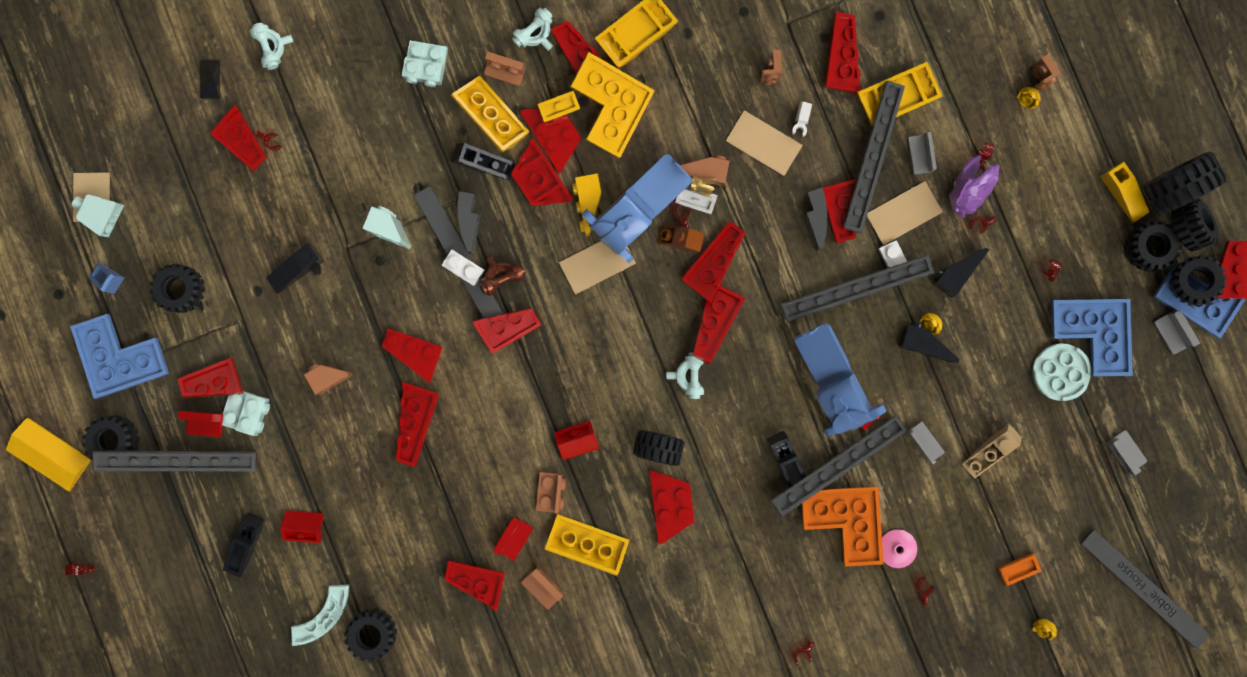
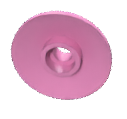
[882,529,917,568]

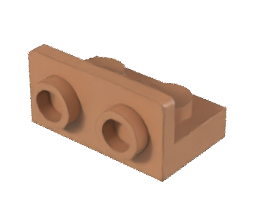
[760,50,782,86]
[484,51,526,86]
[1031,54,1061,91]
[536,472,566,514]

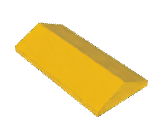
[451,76,530,152]
[6,418,91,492]
[544,514,630,576]

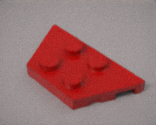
[520,108,582,174]
[511,139,574,207]
[649,470,695,544]

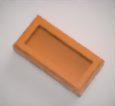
[997,553,1042,586]

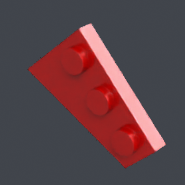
[210,105,267,171]
[822,178,857,244]
[472,308,541,354]
[177,358,244,398]
[444,560,506,612]

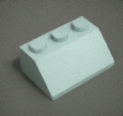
[363,206,411,249]

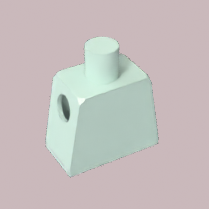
[72,194,124,237]

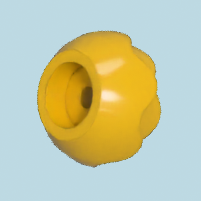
[1017,87,1041,110]
[919,313,942,335]
[1033,619,1057,640]

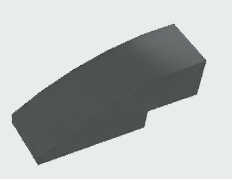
[804,187,827,251]
[458,191,480,254]

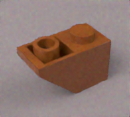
[658,225,704,252]

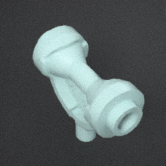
[512,8,553,51]
[250,23,293,70]
[666,353,704,399]

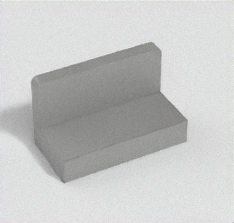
[907,131,937,176]
[1153,310,1200,355]
[905,421,945,464]
[1106,430,1147,475]

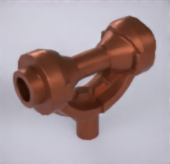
[480,257,526,296]

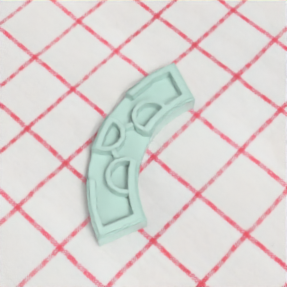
[291,584,349,646]

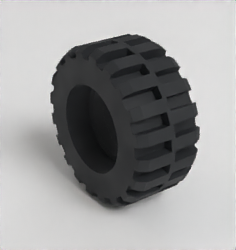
[1142,152,1227,215]

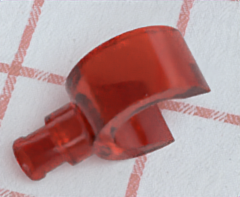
[256,131,282,151]
[978,142,995,169]
[673,203,690,228]
[969,216,996,234]
[1044,259,1062,282]
[65,564,95,576]
[915,576,935,605]
[793,640,815,665]

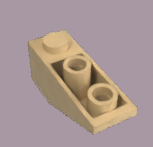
[962,423,1022,478]

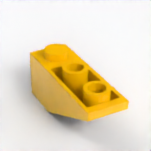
[1100,162,1149,223]
[572,173,601,236]

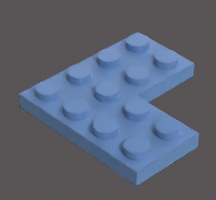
[1153,264,1246,339]
[1051,299,1133,376]
[70,314,169,399]

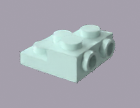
[402,40,448,87]
[222,391,270,436]

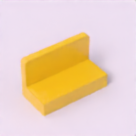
[537,91,580,122]

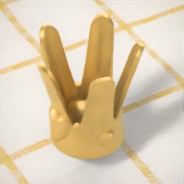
[690,176,716,199]

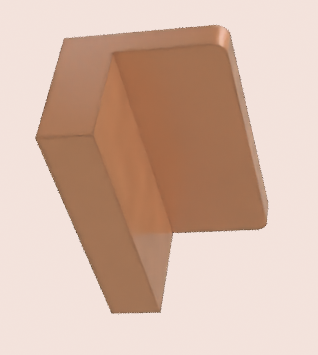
[522,566,564,609]

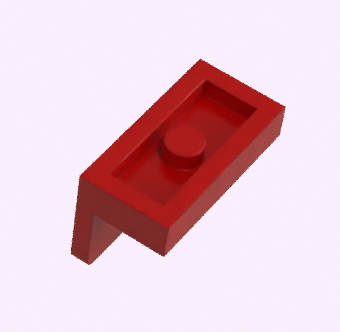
[178,411,223,437]
[554,420,599,460]
[280,510,324,544]
[493,516,533,561]

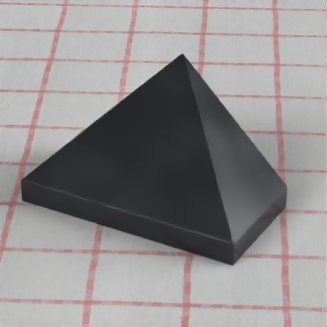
[200,60,220,99]

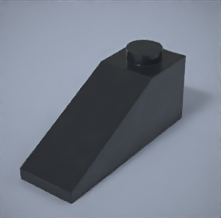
[451,143,515,181]
[266,243,324,294]
[933,248,989,297]
[899,322,960,363]

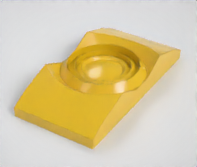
[595,0,678,69]
[857,62,943,126]

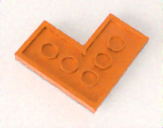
[801,486,883,567]

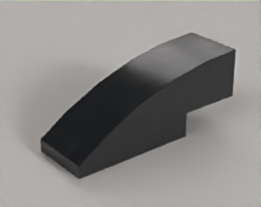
[767,431,806,488]
[223,513,265,578]

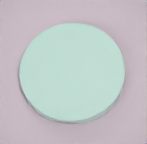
[1032,343,1092,401]

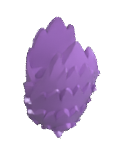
[949,155,1000,218]

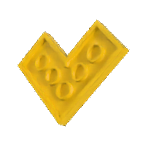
[570,52,655,158]

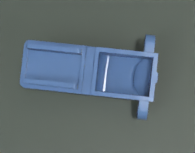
[582,154,692,263]
[795,324,887,437]

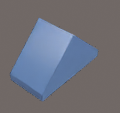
[89,262,124,294]

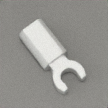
[792,102,812,137]

